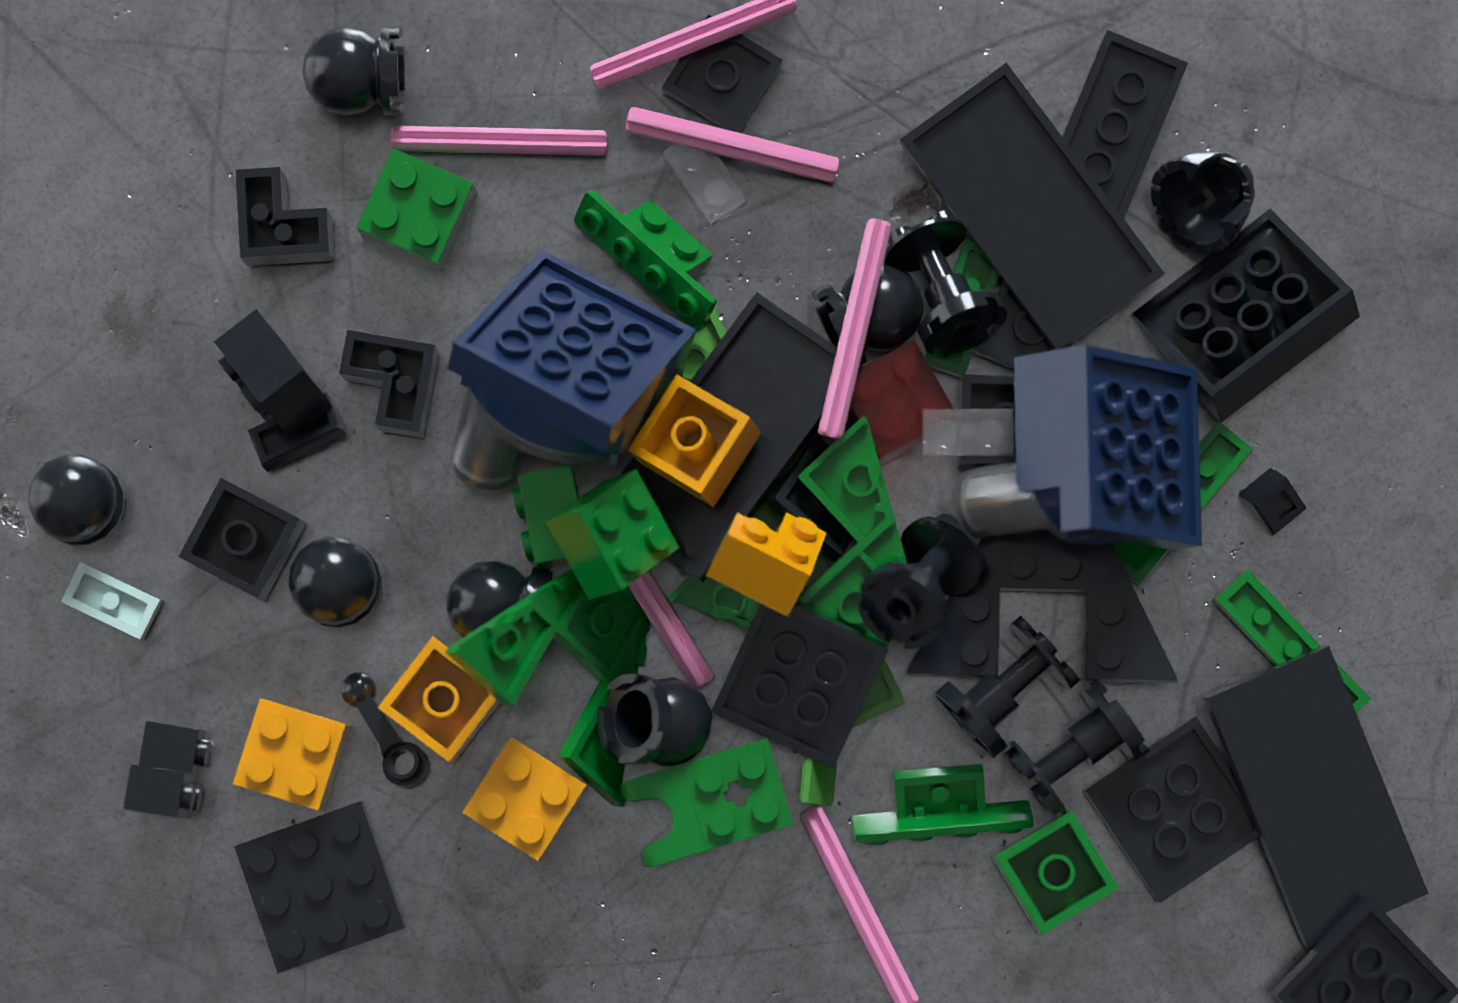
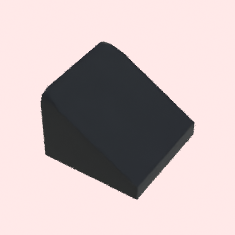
[1239,468,1307,536]

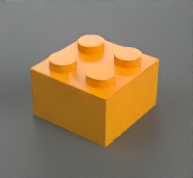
[628,375,762,507]
[378,636,499,764]
[233,698,351,811]
[462,737,588,861]

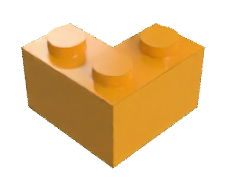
[706,512,826,617]

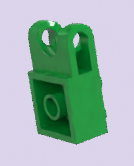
[620,738,793,867]

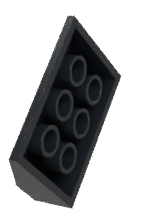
[1132,209,1360,422]

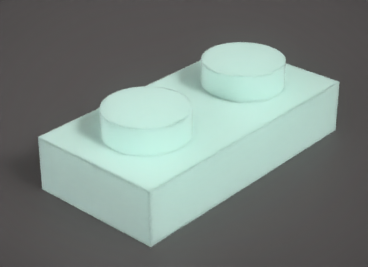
[61,562,162,641]

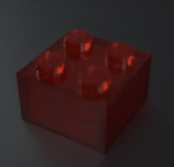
[847,339,958,466]

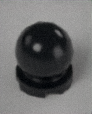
[302,26,405,115]
[811,264,924,365]
[29,454,126,546]
[288,536,383,629]
[446,560,553,638]
[597,674,713,766]

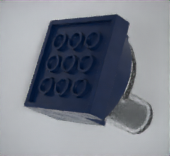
[447,250,696,491]
[953,344,1202,550]

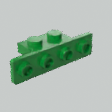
[574,190,717,332]
[852,764,1034,845]

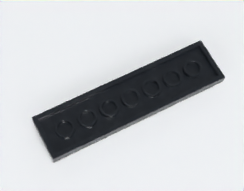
[973,30,1188,369]

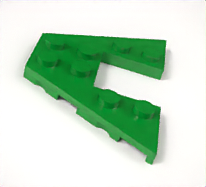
[666,415,907,642]
[445,568,650,807]

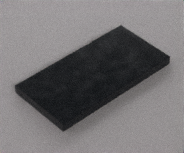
[899,62,1165,350]
[620,292,864,583]
[1203,645,1429,947]

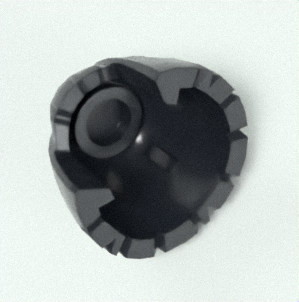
[1150,152,1255,254]

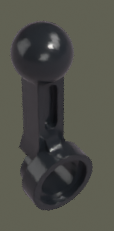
[341,672,429,788]

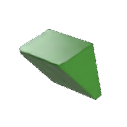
[799,758,837,806]

